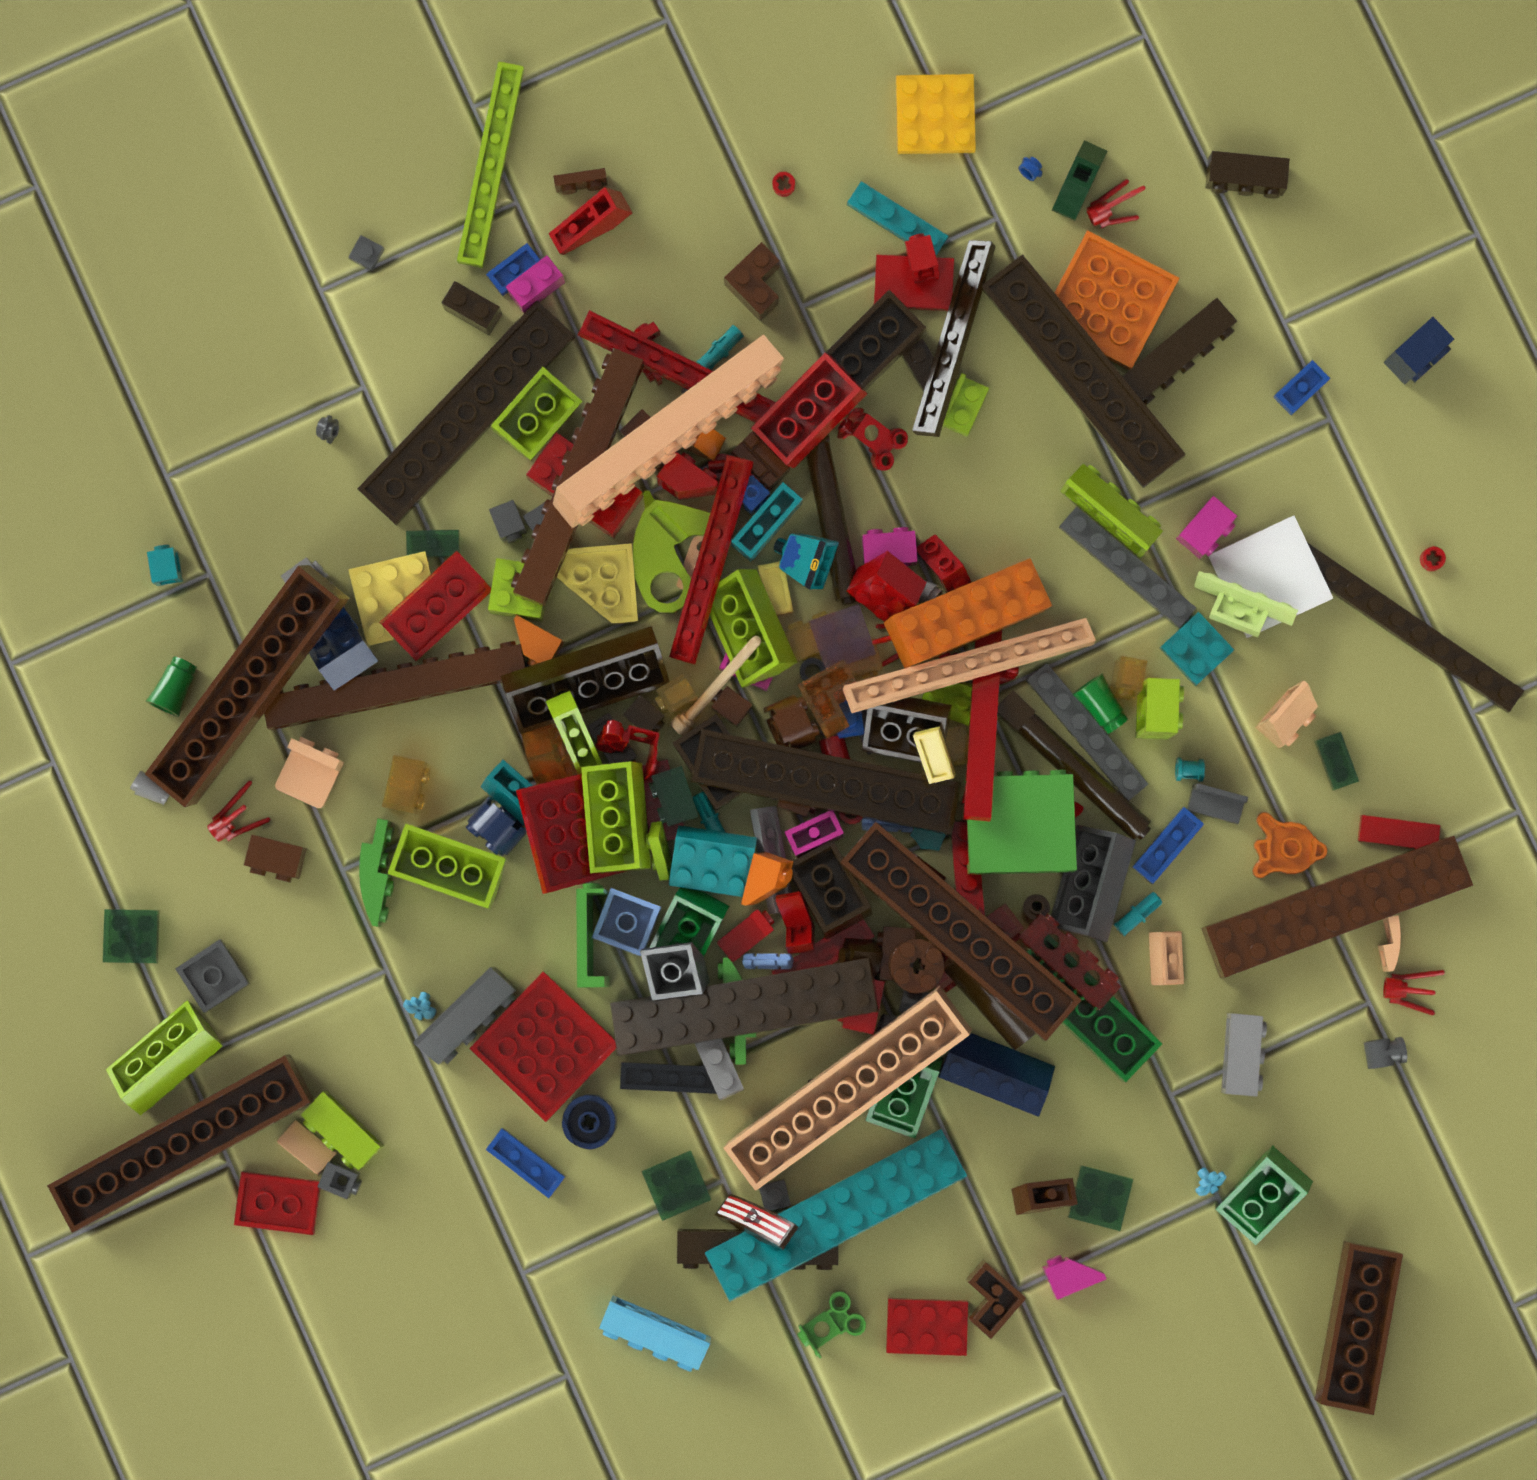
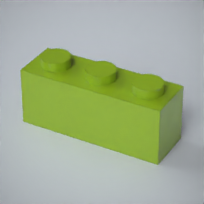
[546,691,603,774]
[301,1090,384,1170]

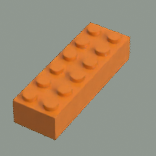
[884,558,1052,669]

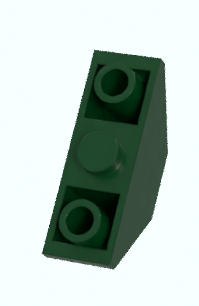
[1052,140,1108,221]

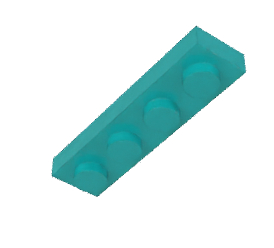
[847,181,948,256]

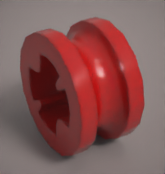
[772,171,795,197]
[1420,546,1446,571]

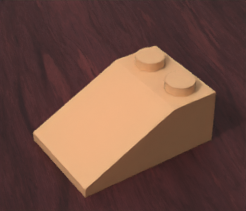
[1255,681,1318,748]

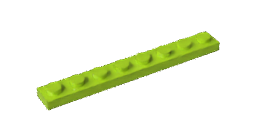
[457,61,524,268]

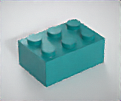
[669,825,757,897]

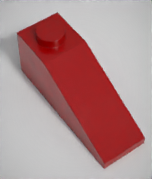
[548,187,633,255]

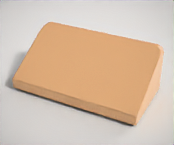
[1149,931,1184,985]
[277,1120,337,1175]

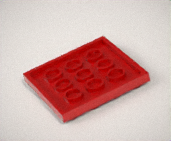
[516,774,626,894]
[469,971,616,1122]

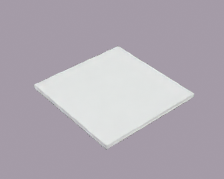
[1209,516,1333,638]

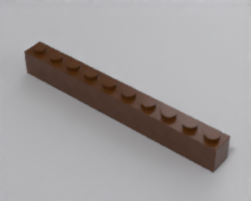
[511,348,644,607]
[264,641,527,731]

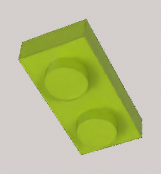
[646,821,672,881]

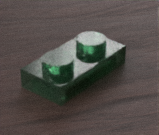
[406,530,460,558]
[1314,732,1359,791]

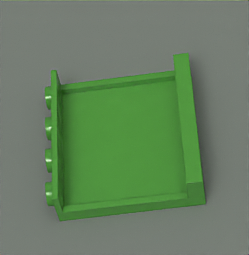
[964,770,1077,875]
[576,883,610,988]

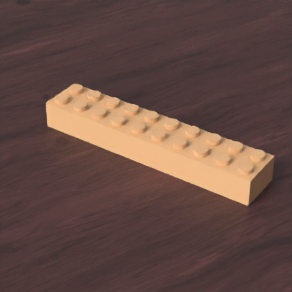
[553,334,784,528]
[724,986,972,1191]

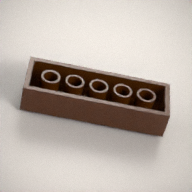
[1314,1241,1403,1415]

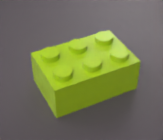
[1135,678,1184,740]

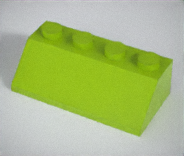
[1060,464,1163,559]
[710,569,797,687]
[581,761,651,873]
[387,823,506,909]
[106,1000,223,1116]

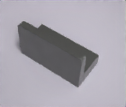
[1187,783,1248,824]

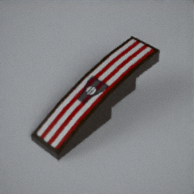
[715,1193,799,1249]

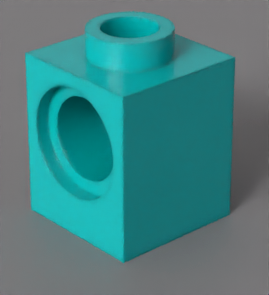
[147,545,183,586]

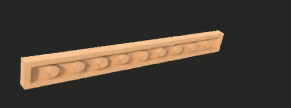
[843,618,1096,713]

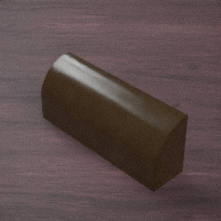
[944,962,1035,1050]

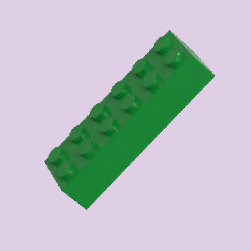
[1026,932,1162,1083]

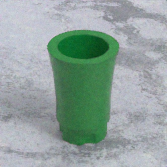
[146,656,197,717]
[1072,673,1128,734]

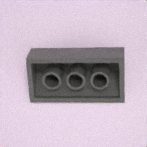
[1048,825,1136,942]
[413,967,517,1065]

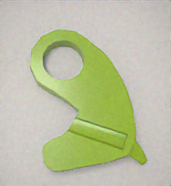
[633,490,710,614]

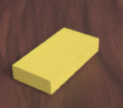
[758,561,793,616]
[913,726,956,784]

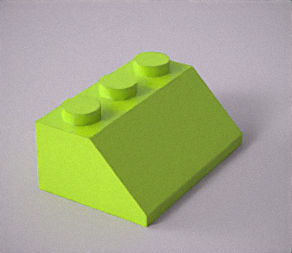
[491,367,583,461]

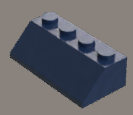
[938,1033,1055,1117]

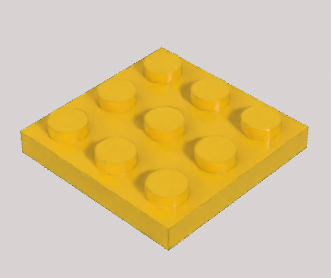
[896,74,976,154]

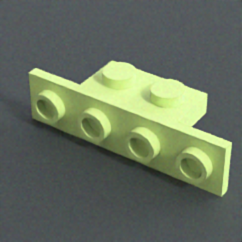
[1194,571,1298,638]

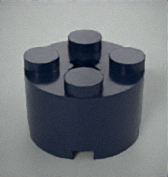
[466,796,527,856]
[562,1094,617,1149]

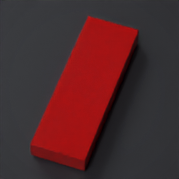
[1358,815,1441,849]

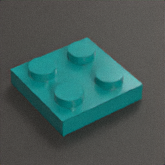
[1160,612,1234,686]

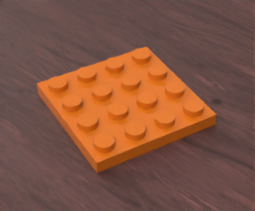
[1054,230,1179,370]

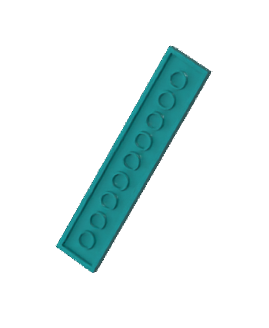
[705,1129,967,1302]

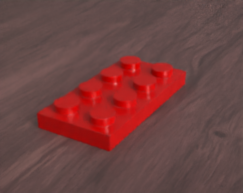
[379,551,491,661]

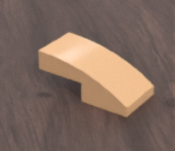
[1378,915,1401,972]

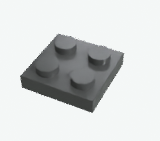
[175,939,250,1013]

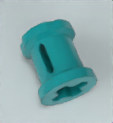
[1175,757,1205,782]

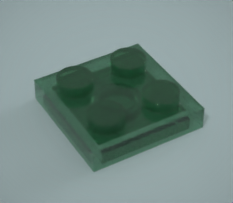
[103,909,160,963]
[641,1150,712,1221]
[1067,1165,1133,1231]

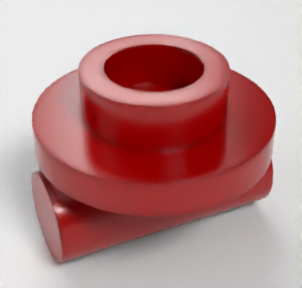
[708,454,727,480]

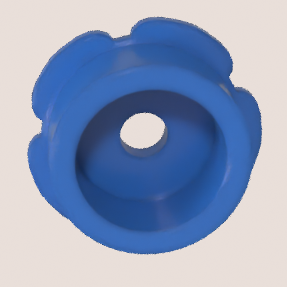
[1018,157,1042,181]

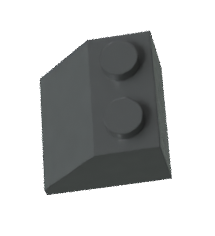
[640,942,710,1000]

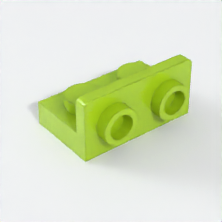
[943,373,989,437]
[922,682,972,726]

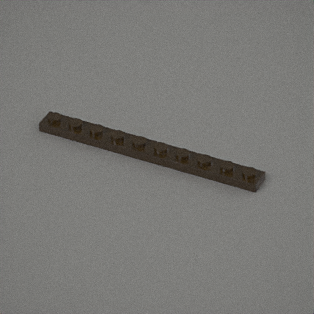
[1308,543,1524,713]

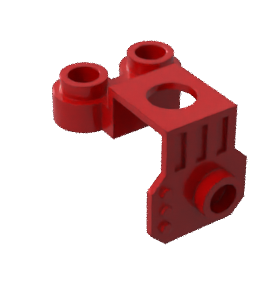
[837,407,908,471]
[595,720,660,781]

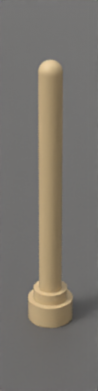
[671,636,761,736]

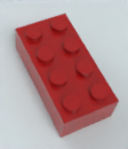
[751,352,868,468]
[526,432,644,539]

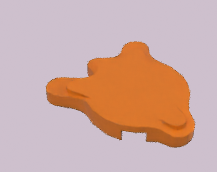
[1252,812,1327,878]

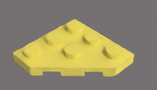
[557,543,639,625]
[348,551,431,646]

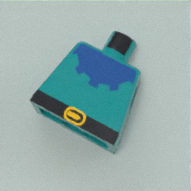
[773,533,839,590]

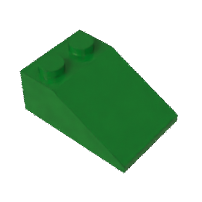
[649,887,730,956]
[865,1057,944,1139]
[1215,1145,1313,1245]

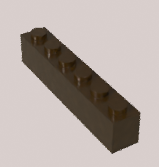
[1123,298,1237,406]
[677,1229,838,1270]

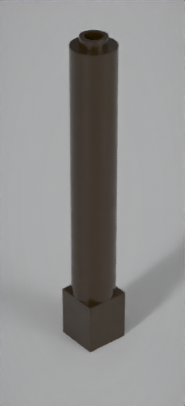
[806,434,857,605]
[997,690,1151,840]

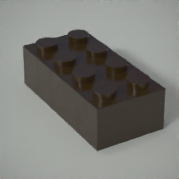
[826,290,926,391]

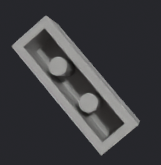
[1221,1013,1267,1097]

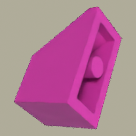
[1042,1255,1106,1300]

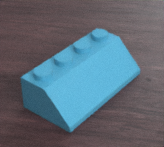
[599,1295,711,1372]

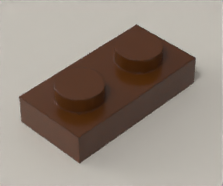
[553,168,608,195]

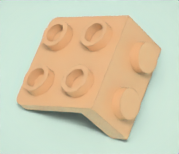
[275,737,344,808]

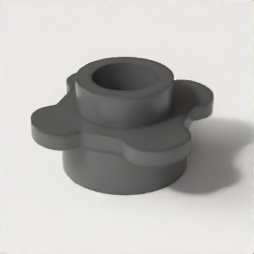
[316,415,339,444]

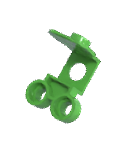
[797,1291,866,1358]

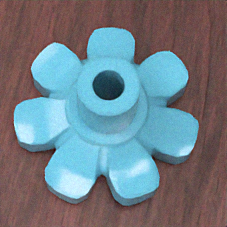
[403,992,437,1020]
[1195,1168,1227,1196]

